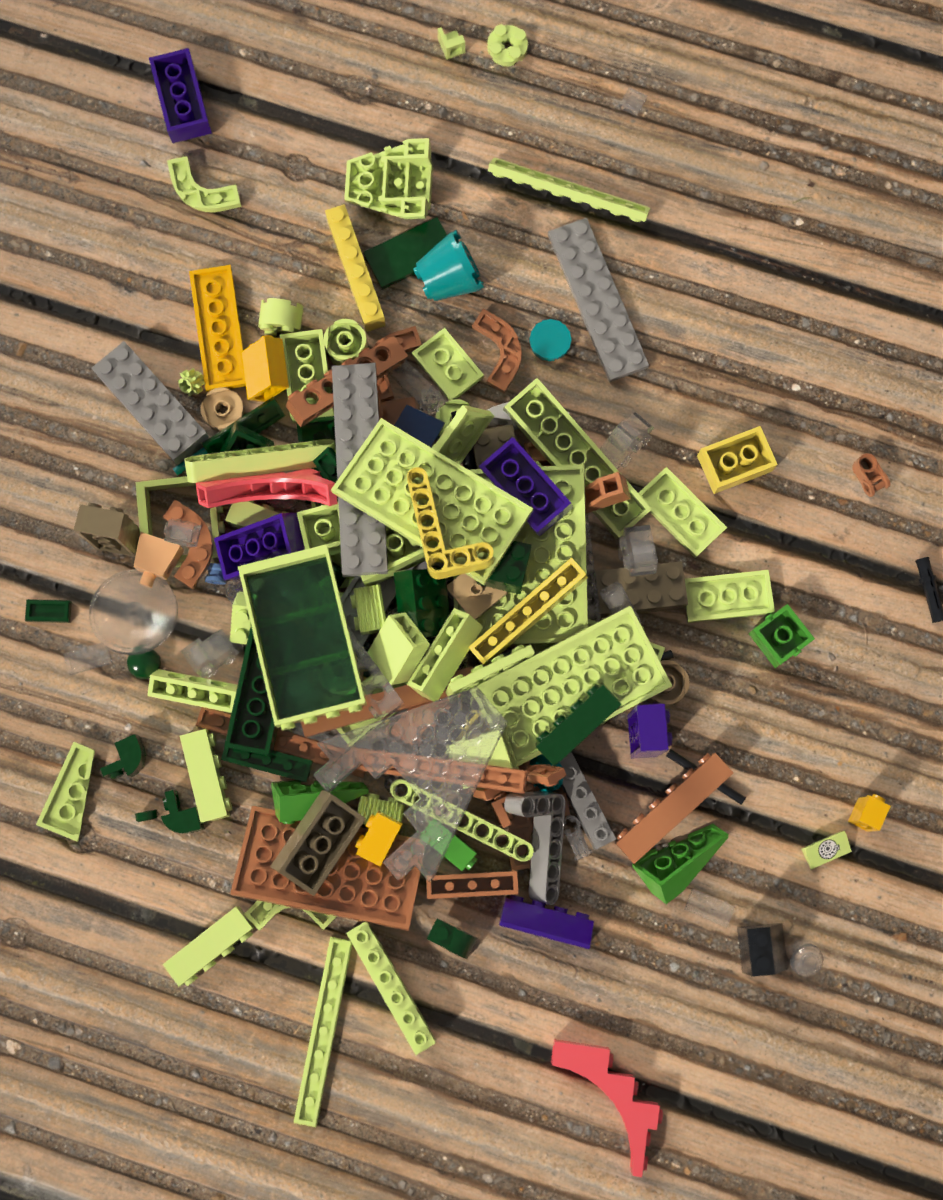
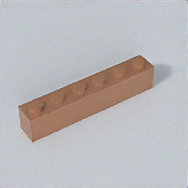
[615,753,734,864]

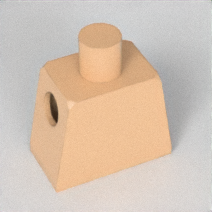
[134,532,184,588]

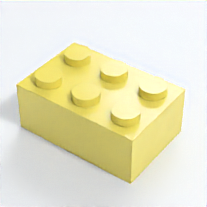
[697,426,778,494]

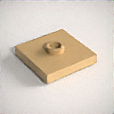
[447,574,508,620]

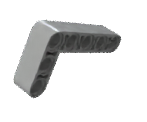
[504,791,565,905]

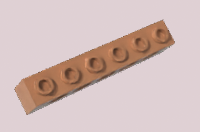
[286,335,408,427]

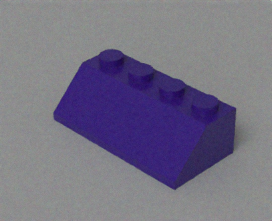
[499,895,594,949]

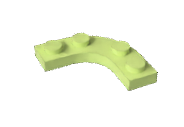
[167,156,241,212]
[244,900,337,931]

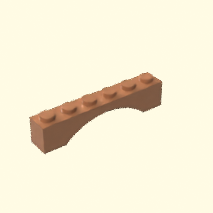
[585,472,631,513]

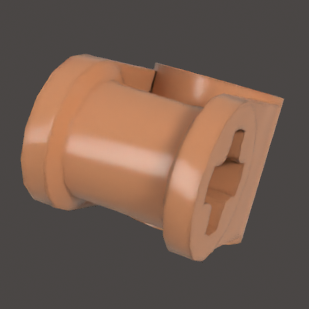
[852,453,891,497]

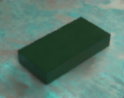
[25,599,72,623]

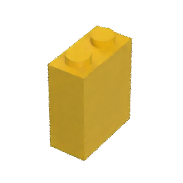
[242,335,289,402]

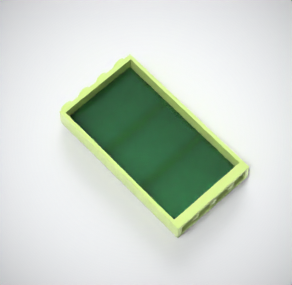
[238,544,367,730]

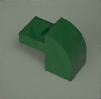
[100,734,146,780]
[161,790,205,834]
[427,918,478,959]

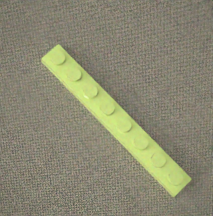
[488,157,650,222]

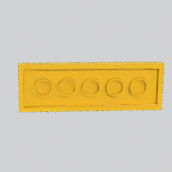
[189,265,246,392]

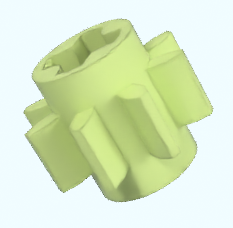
[178,368,205,396]

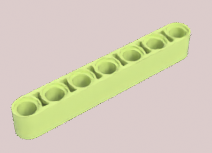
[184,439,336,483]
[390,779,534,862]

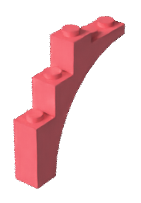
[196,468,337,508]
[551,1039,663,1177]

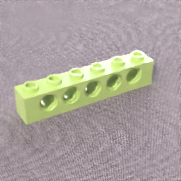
[346,921,436,1055]

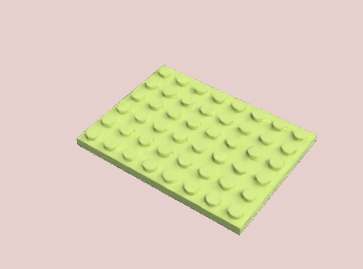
[453,465,588,645]

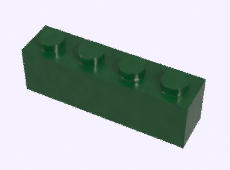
[535,682,622,767]

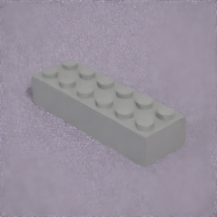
[91,341,209,465]

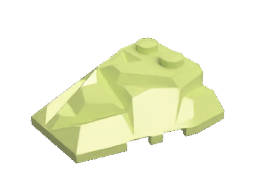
[344,138,433,219]

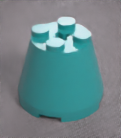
[413,230,485,301]

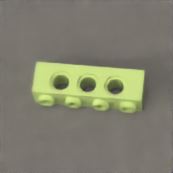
[147,669,238,713]

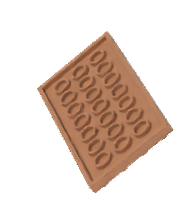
[230,806,427,931]

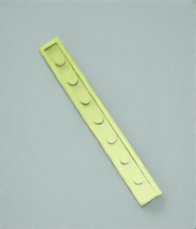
[294,937,352,1127]

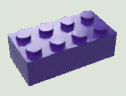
[149,48,212,143]
[479,437,573,537]
[214,513,305,580]
[627,704,672,759]

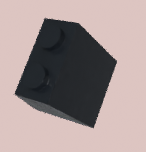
[737,923,788,977]

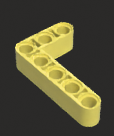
[407,467,494,579]

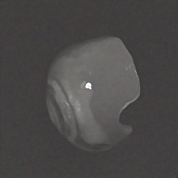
[786,939,824,977]

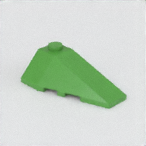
[271,780,368,824]
[632,824,729,905]

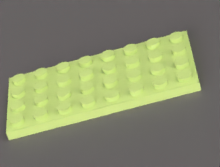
[331,418,533,585]
[470,606,672,766]

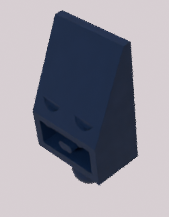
[394,405,445,448]

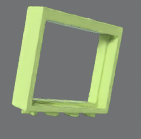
[135,476,225,567]

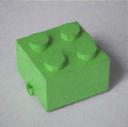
[748,604,815,668]

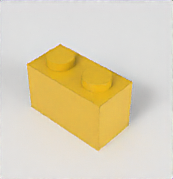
[848,794,891,832]
[355,812,403,866]

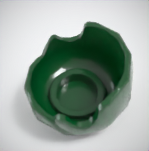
[127,646,161,679]

